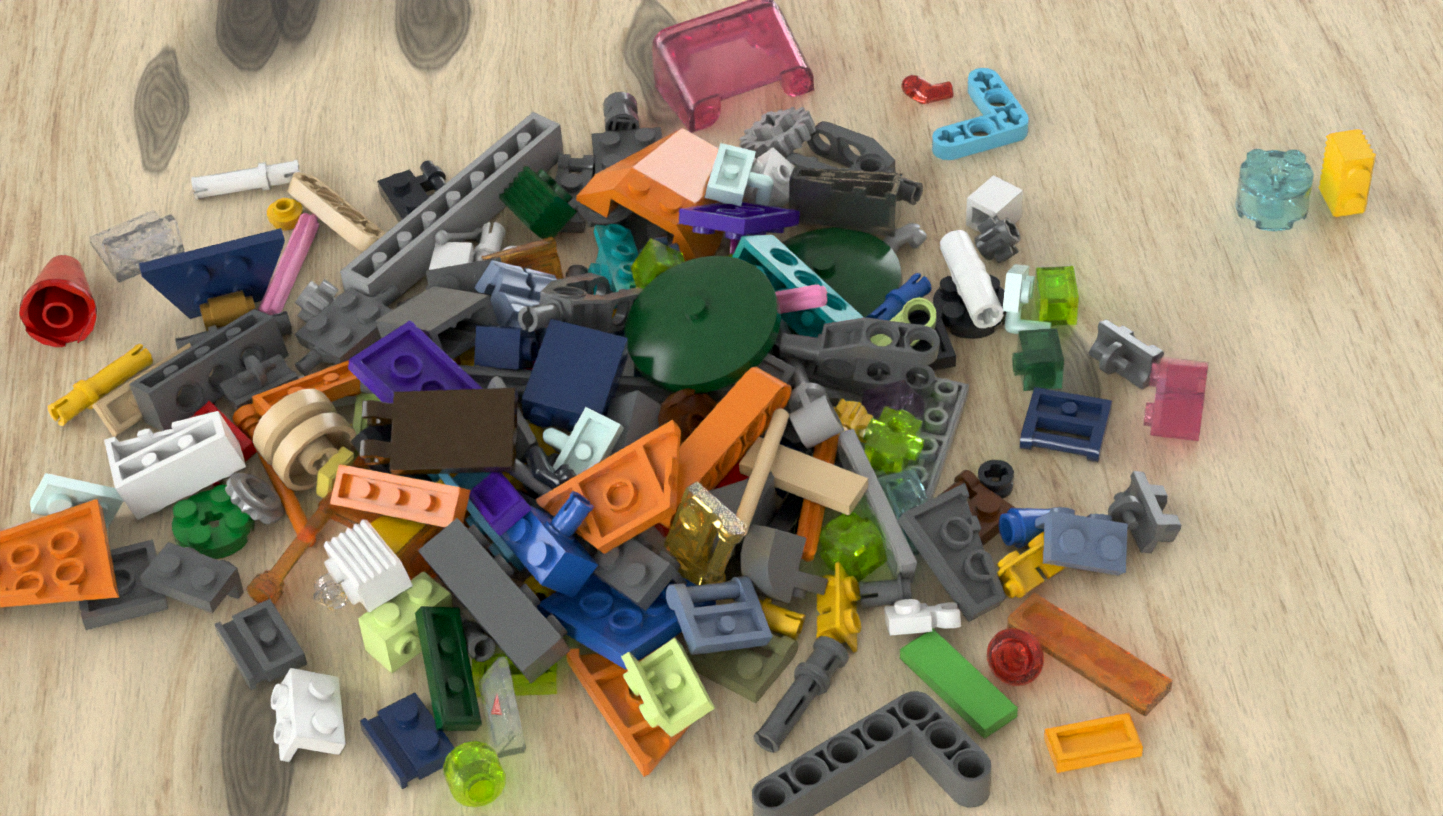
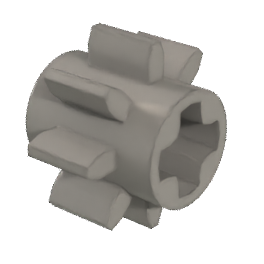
[295,279,339,323]

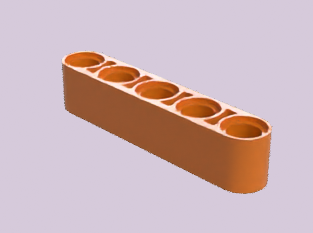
[659,367,791,530]

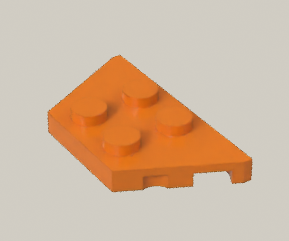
[536,420,681,554]
[566,646,690,777]

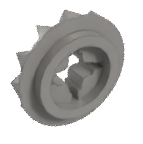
[225,473,284,524]

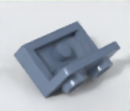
[1035,507,1128,576]

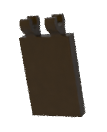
[360,388,518,475]

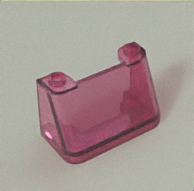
[652,0,814,133]

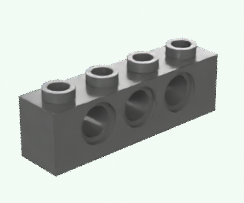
[129,309,289,431]

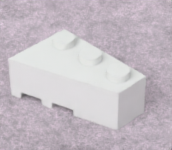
[104,411,246,520]

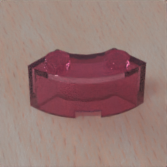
[1143,356,1209,441]

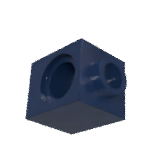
[474,325,539,369]

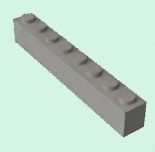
[340,112,564,307]

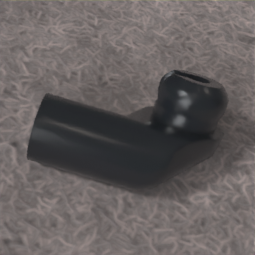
[525,446,577,489]

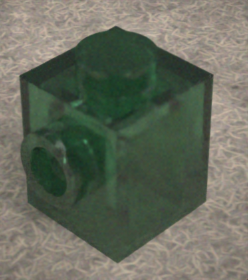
[1012,328,1064,391]

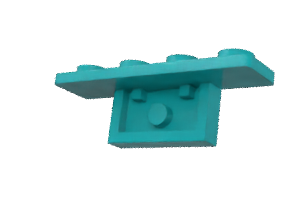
[588,224,649,309]

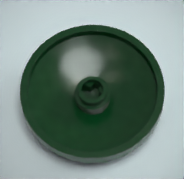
[782,228,903,335]
[625,256,781,394]

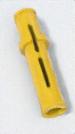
[48,344,153,426]

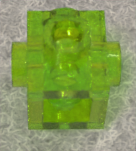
[863,406,925,479]
[819,511,888,583]

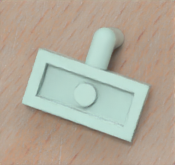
[705,143,774,206]
[1003,264,1051,338]
[543,407,624,475]
[30,473,124,529]

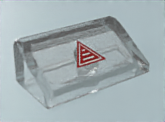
[479,657,526,758]

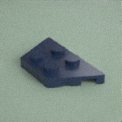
[138,228,285,319]

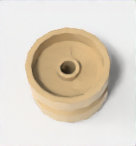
[253,388,356,491]

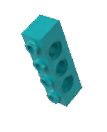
[732,235,863,338]

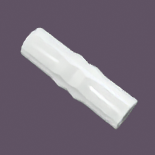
[940,230,1004,328]

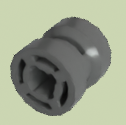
[603,92,640,132]

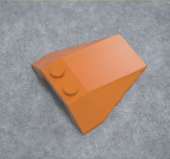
[576,128,724,262]

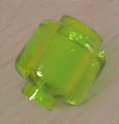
[443,741,506,808]

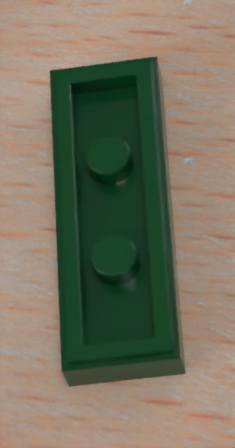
[415,606,482,731]

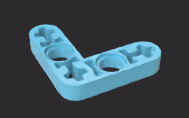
[932,68,1029,160]

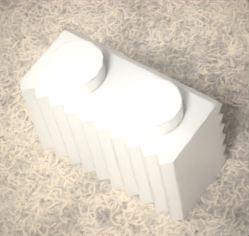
[324,519,413,613]

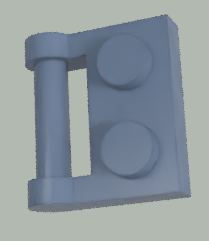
[666,576,773,655]

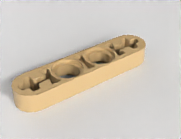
[287,172,386,252]

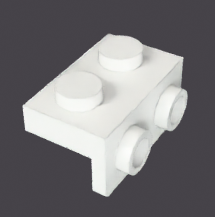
[271,668,346,762]

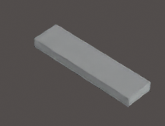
[836,429,917,584]

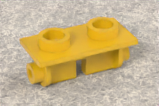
[996,532,1068,598]
[816,562,861,652]

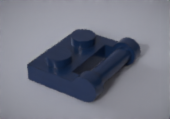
[1020,387,1112,462]

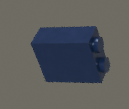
[522,319,628,433]

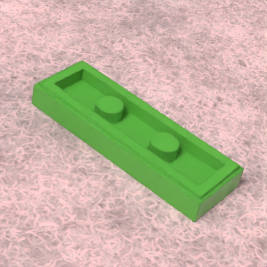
[900,628,1018,739]

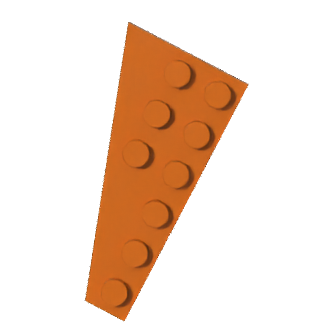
[0,499,119,607]

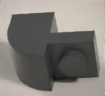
[741,524,828,604]

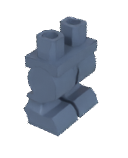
[475,260,557,348]

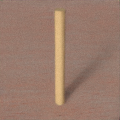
[731,409,789,537]

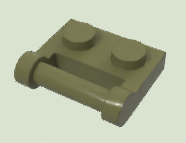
[687,633,799,703]

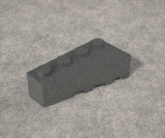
[418,518,570,683]

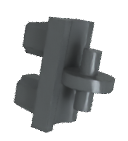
[1089,319,1164,389]
[218,354,299,410]
[1108,471,1182,554]

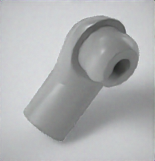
[883,223,927,254]

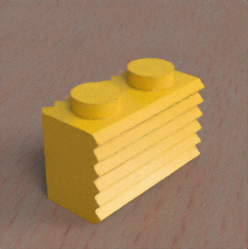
[1318,129,1376,217]

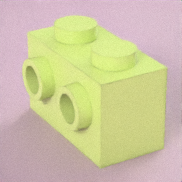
[358,571,453,673]

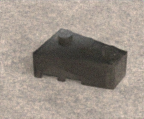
[789,167,903,237]

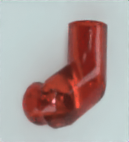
[901,75,954,104]

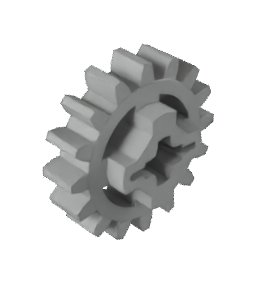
[739,107,816,159]

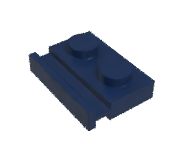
[360,692,458,789]

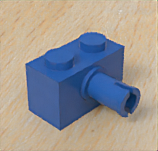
[500,491,598,598]

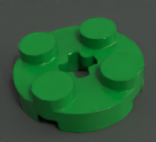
[171,485,255,560]

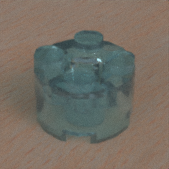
[1235,149,1314,231]

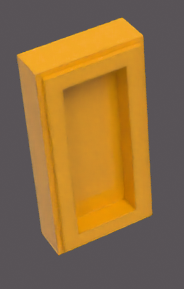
[1044,713,1143,773]

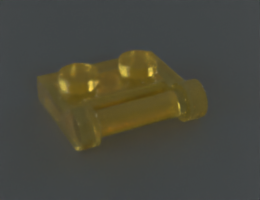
[664,482,746,585]

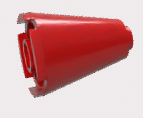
[19,255,97,348]

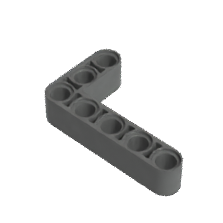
[752,691,992,816]

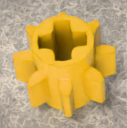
[834,398,873,443]

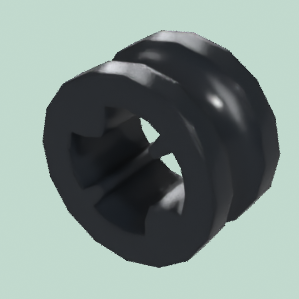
[978,460,1014,499]

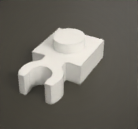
[884,599,961,636]

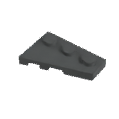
[897,483,1006,622]

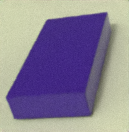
[469,472,532,536]

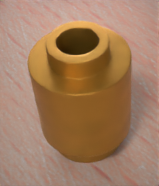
[199,290,255,331]

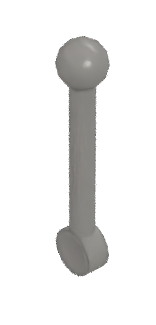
[435,227,482,245]

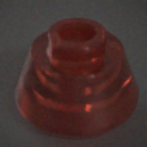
[987,628,1044,686]

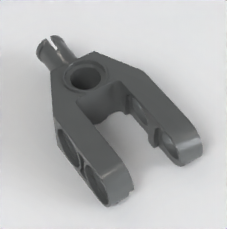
[785,121,923,205]
[518,273,643,333]
[780,317,940,400]

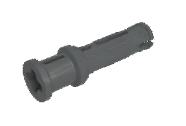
[754,636,849,753]

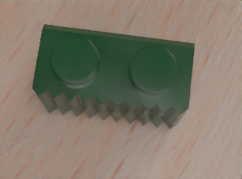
[499,166,578,245]

